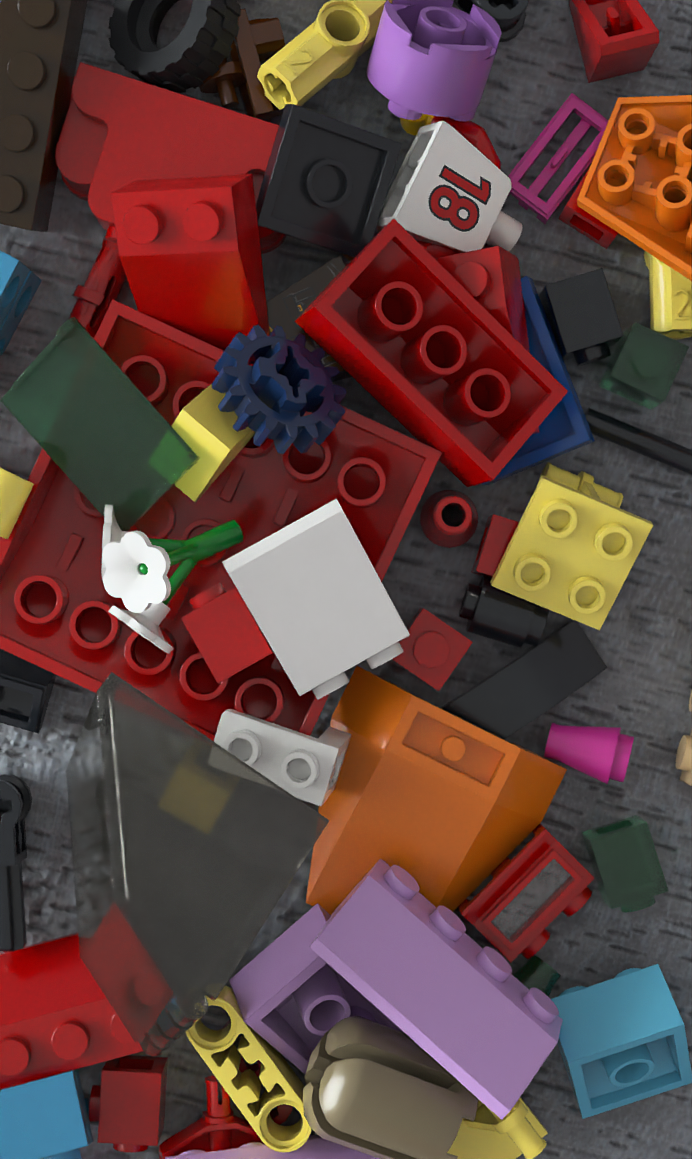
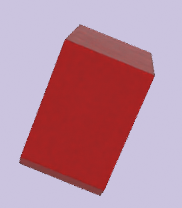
[569,0,660,83]

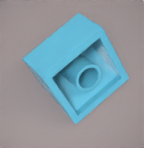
[551,964,692,1119]

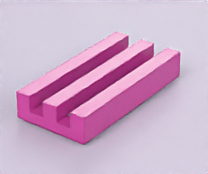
[508,93,609,224]

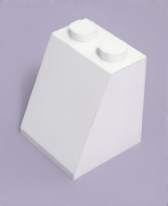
[222,499,410,700]

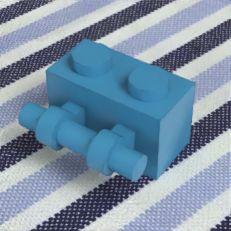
[0,1069,93,1159]

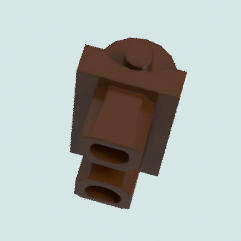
[199,8,285,122]

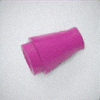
[544,723,634,785]

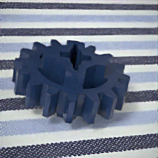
[212,325,347,454]

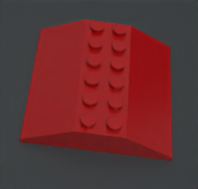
[0,299,442,747]

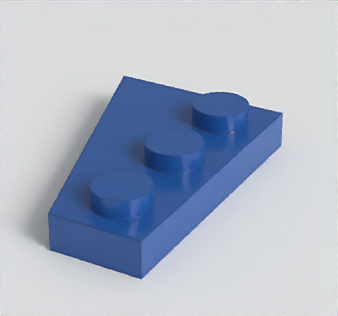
[482,276,595,485]

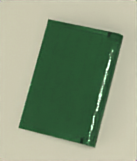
[0,317,200,531]

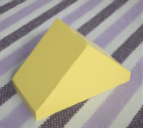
[148,384,255,503]

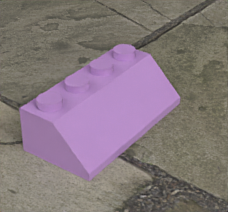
[309,858,563,1120]

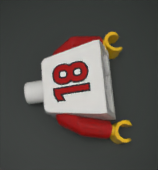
[342,114,523,261]

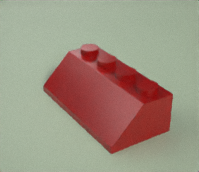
[295,219,568,487]
[0,914,174,1090]

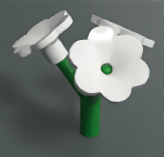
[101,504,243,654]

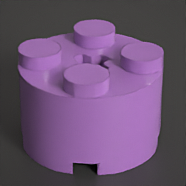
[366,0,502,121]

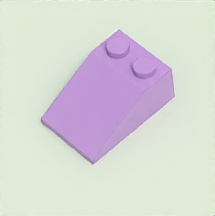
[229,903,404,1074]

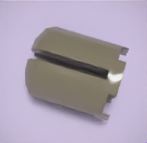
[303,1016,478,1159]

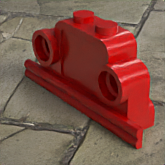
[55,62,287,254]

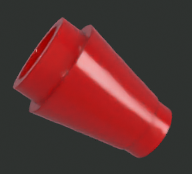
[420,490,478,548]

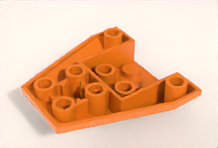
[577,95,692,281]
[306,665,567,915]

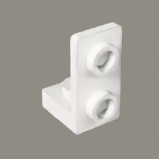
[208,709,352,806]

